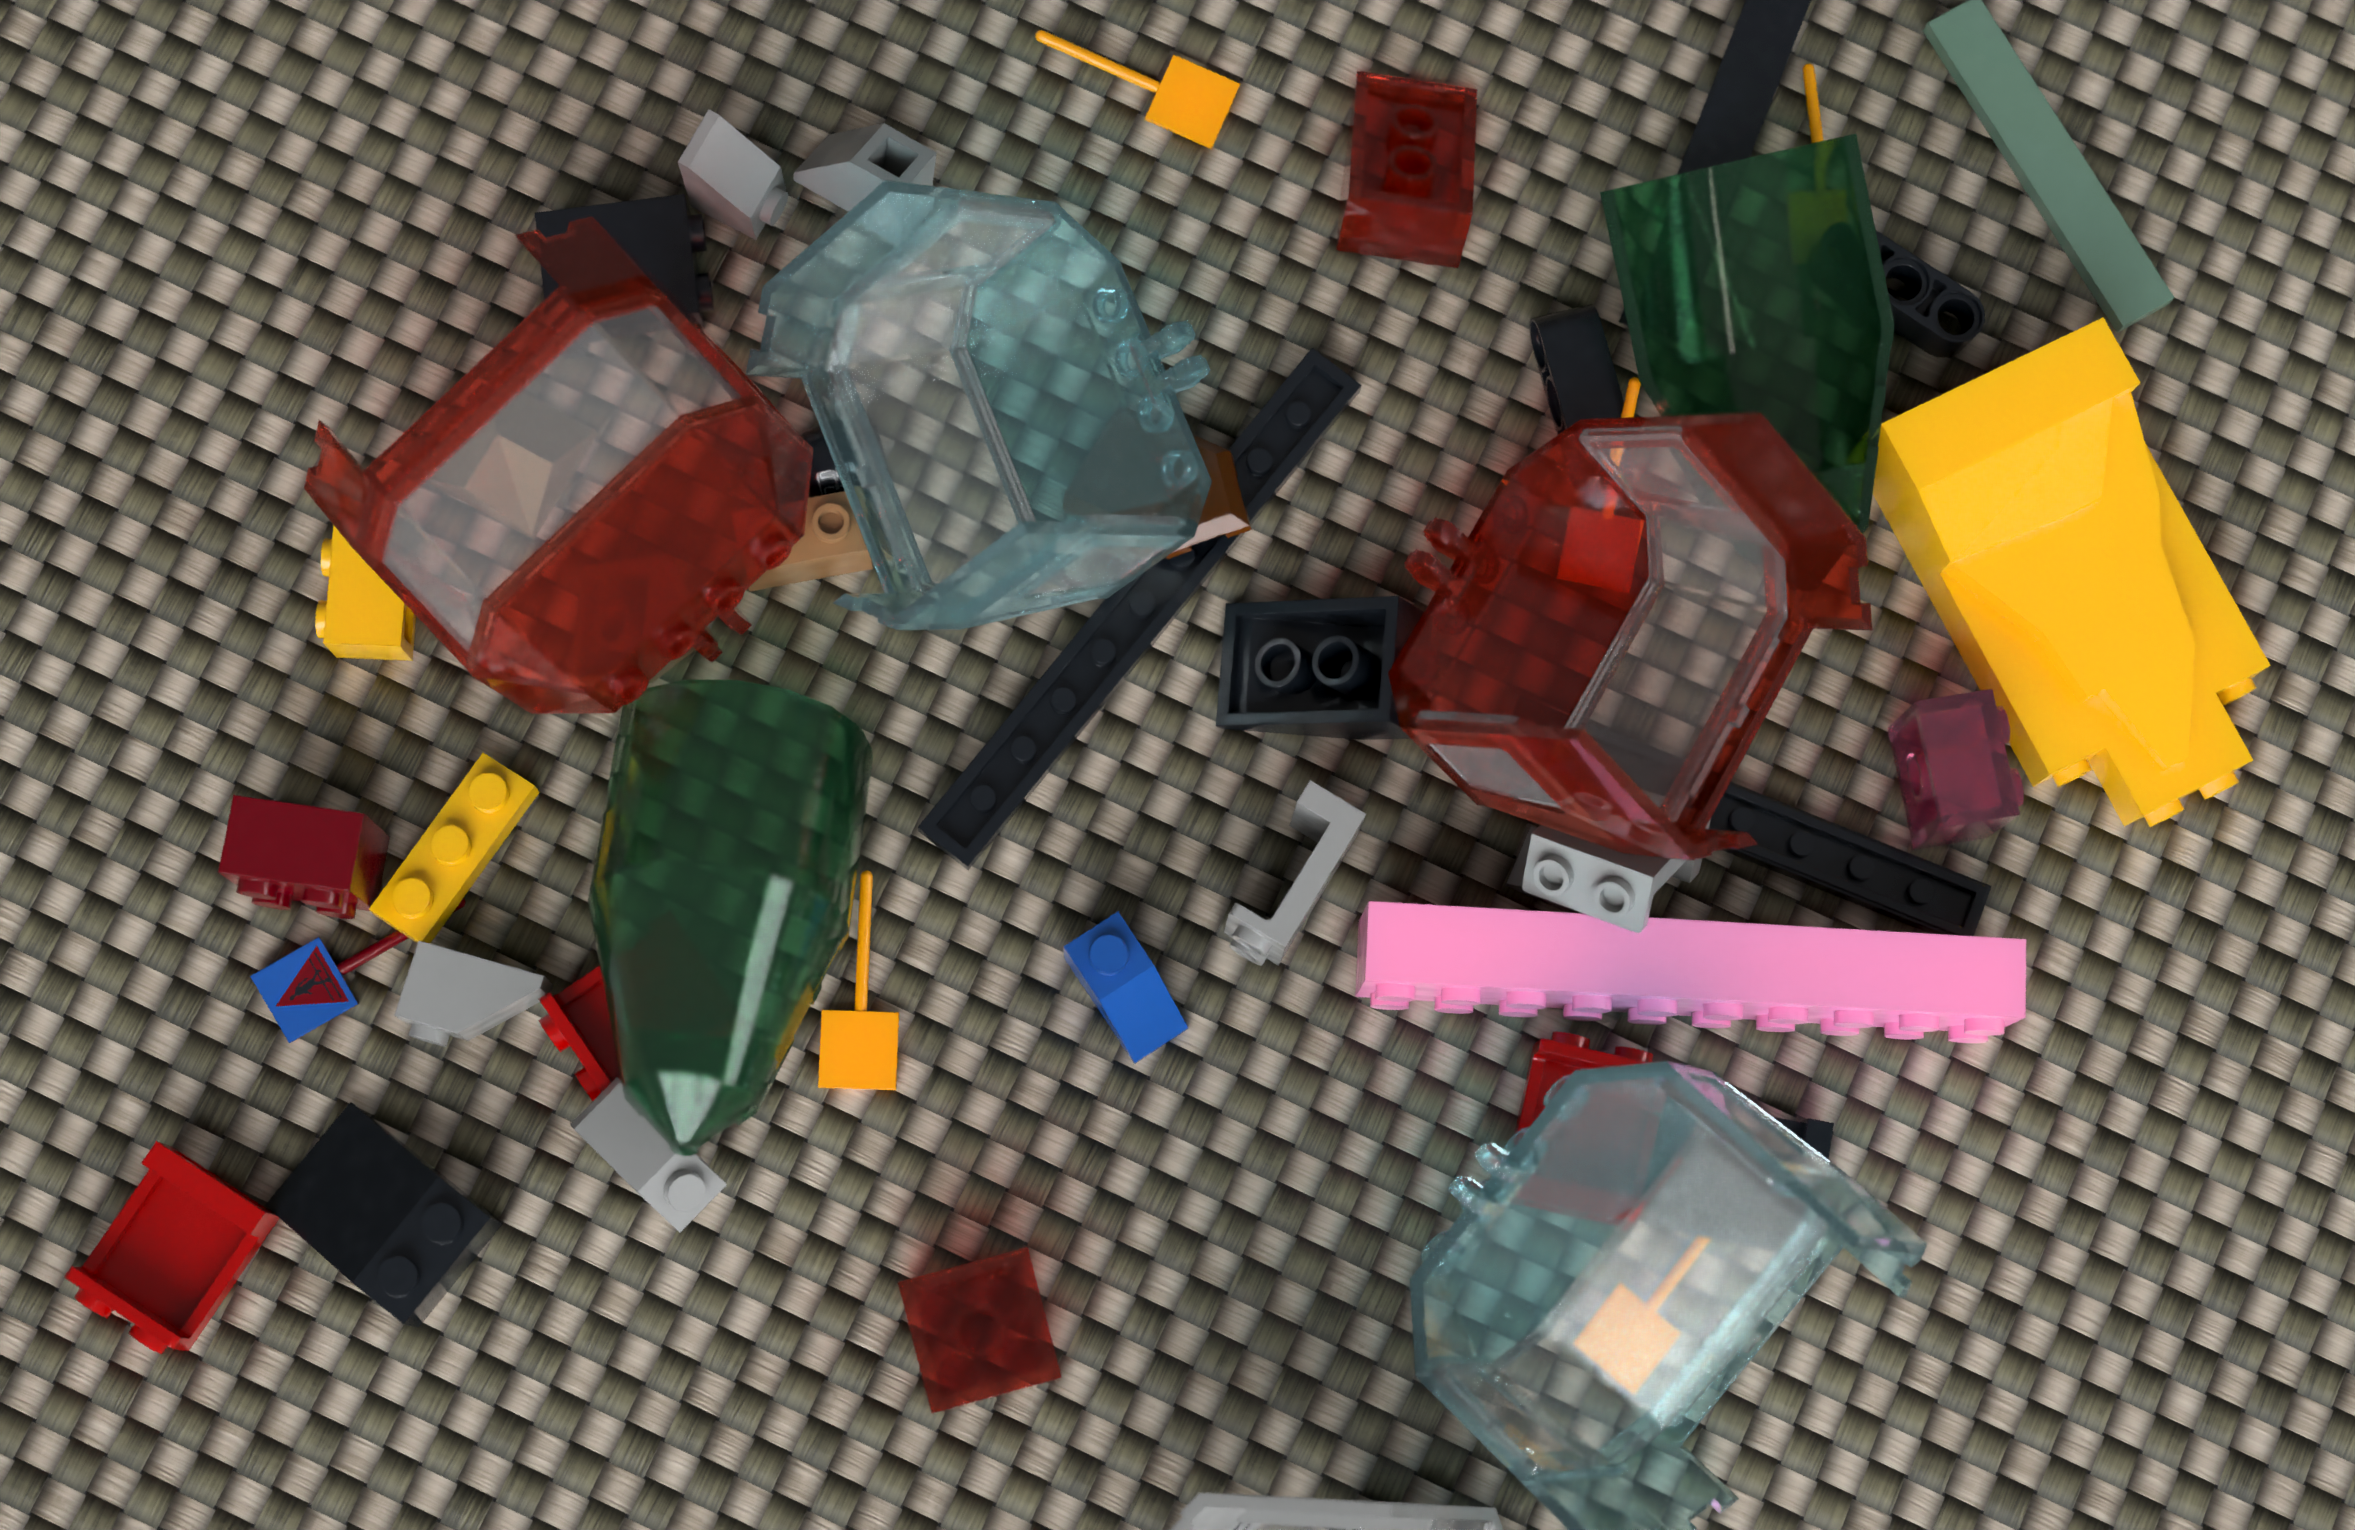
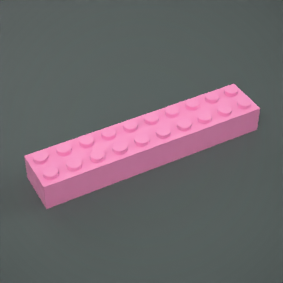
[1355,901,2026,1043]

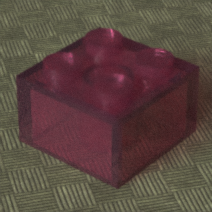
[1887,689,2024,850]

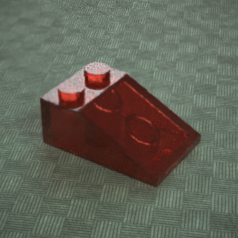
[1336,71,1477,268]

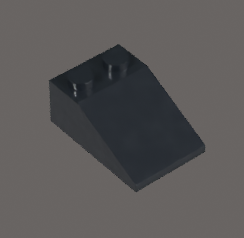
[1216,596,1429,740]
[266,1102,503,1328]

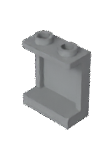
[1522,776,1711,933]
[1224,780,1367,966]

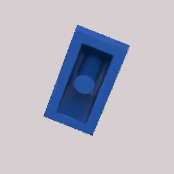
[1063,911,1188,1064]

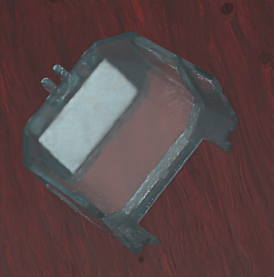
[745,180,1212,630]
[1410,1061,1927,1530]

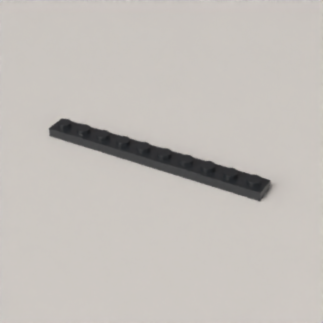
[918,347,1362,871]

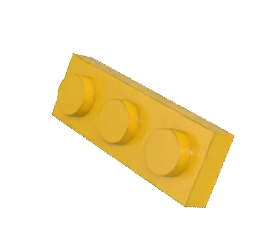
[369,752,540,944]

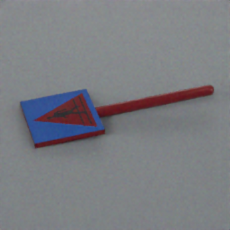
[250,898,466,1043]

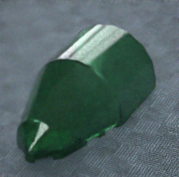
[1600,133,1894,590]
[588,679,873,1156]

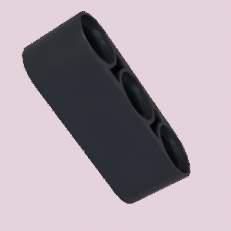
[1812,220,1985,358]
[1529,304,1639,489]

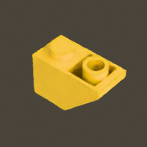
[315,519,418,661]

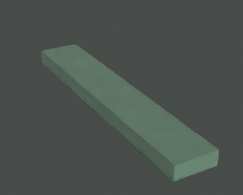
[1923,0,2175,333]

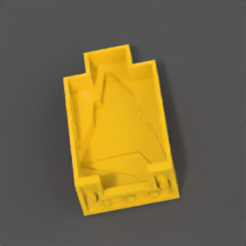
[1854,317,2271,827]

